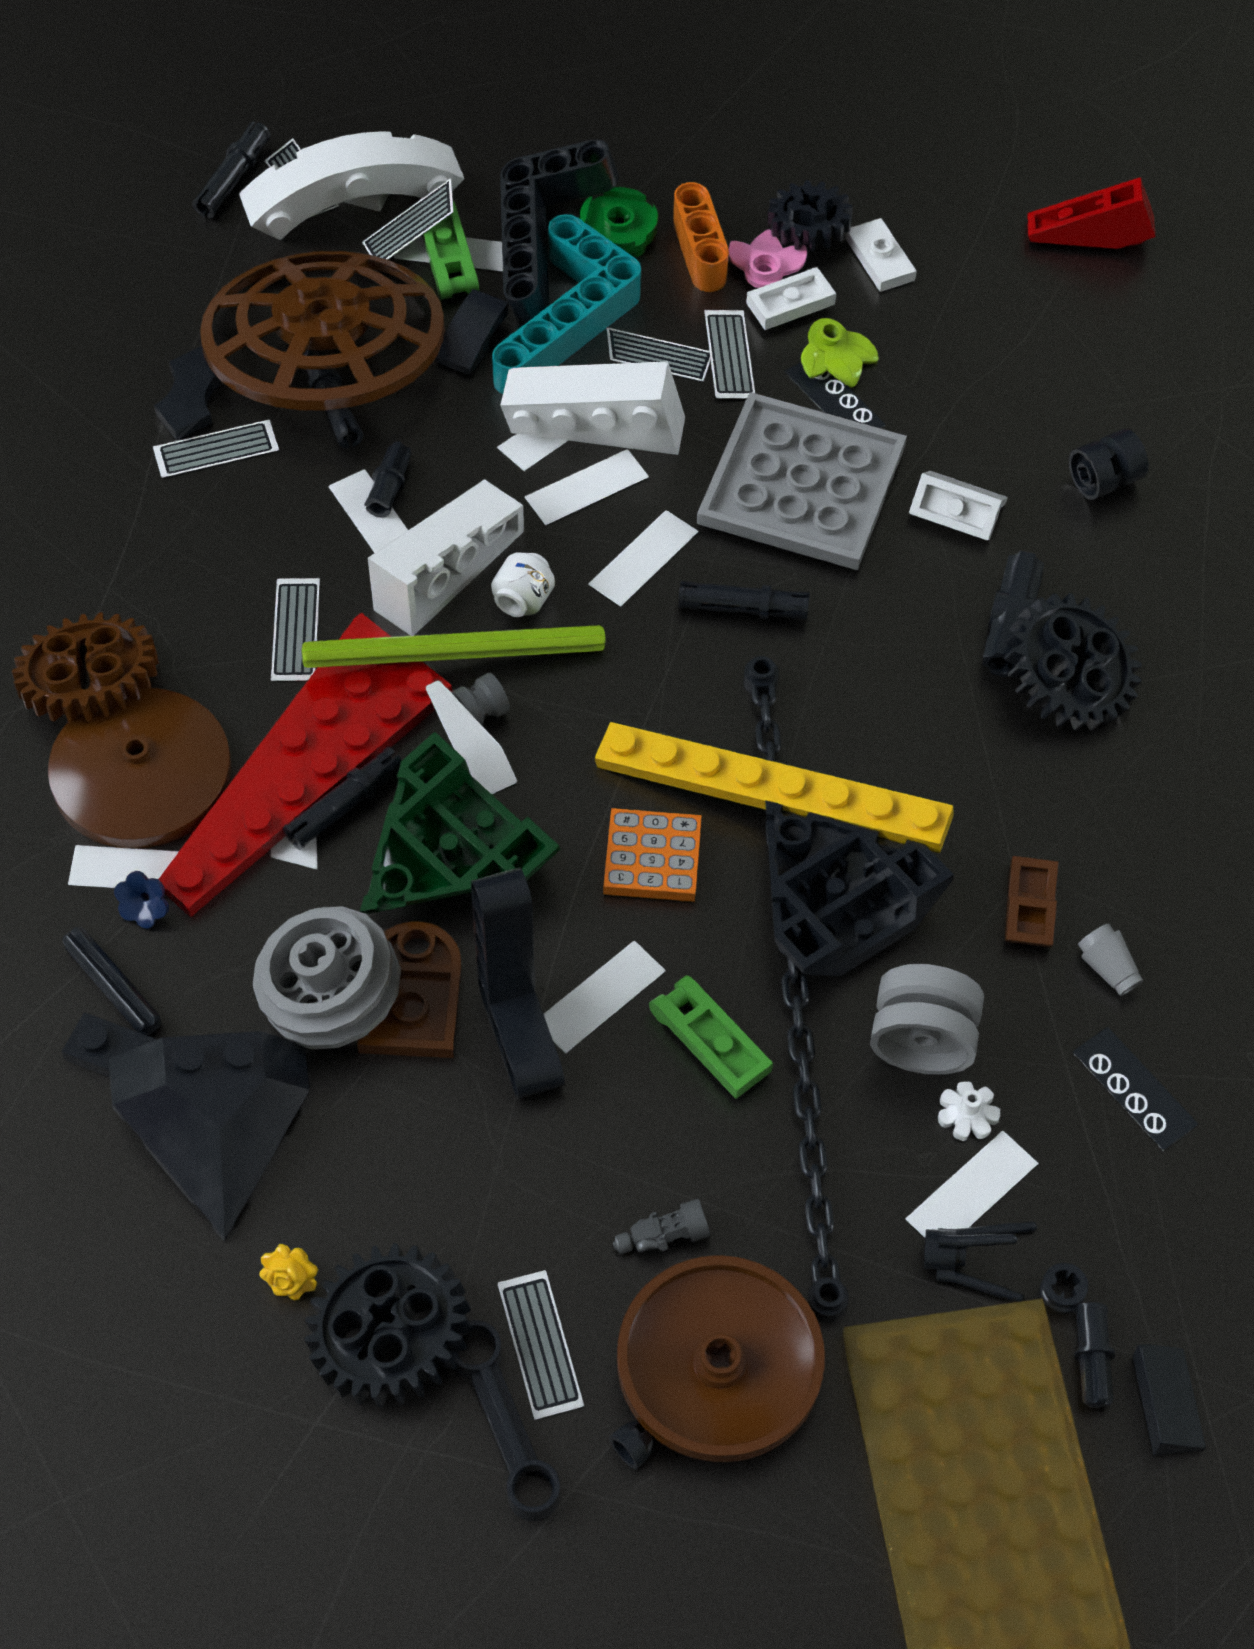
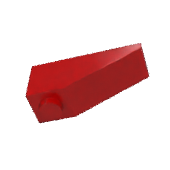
[1028,177,1156,249]

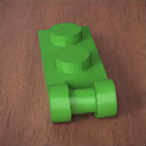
[422,201,479,300]
[649,975,773,1099]

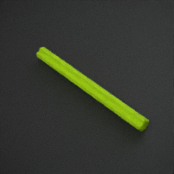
[301,625,606,668]

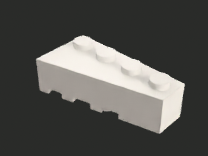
[368,479,524,636]

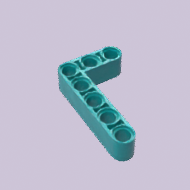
[492,214,641,394]

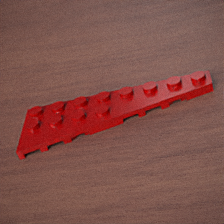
[158,613,452,917]

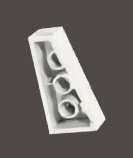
[500,362,685,455]

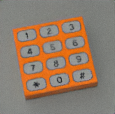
[603,808,702,902]

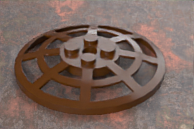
[200,251,444,410]

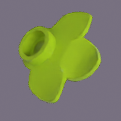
[801,318,879,388]

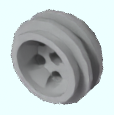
[252,906,401,1049]

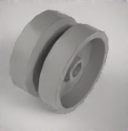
[870,964,984,1074]

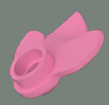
[729,229,807,288]

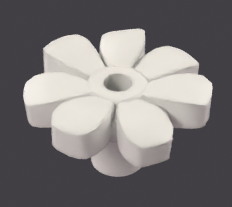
[938,1082,1000,1141]

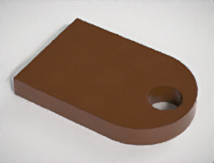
[357,921,462,1058]

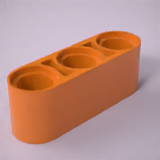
[673,182,729,292]

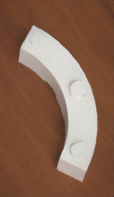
[239,131,464,240]

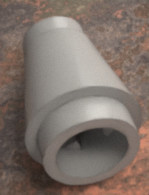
[1078,923,1143,996]

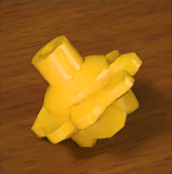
[260,1244,318,1300]

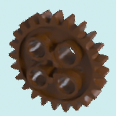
[12,612,159,723]

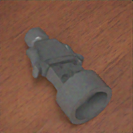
[612,1198,711,1254]

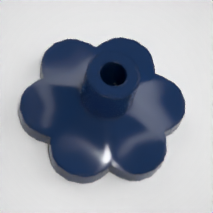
[114,871,169,928]

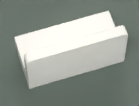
[909,471,1008,541]

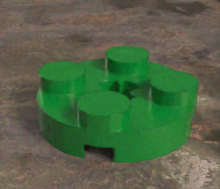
[580,187,658,257]

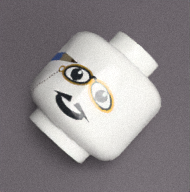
[491,552,555,617]

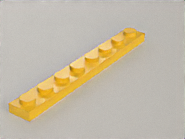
[594,722,954,853]

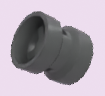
[451,672,510,725]

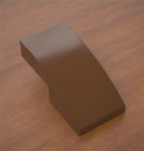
[1005,856,1059,948]

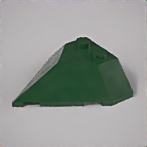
[360,732,561,914]

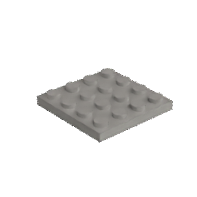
[697,392,907,570]

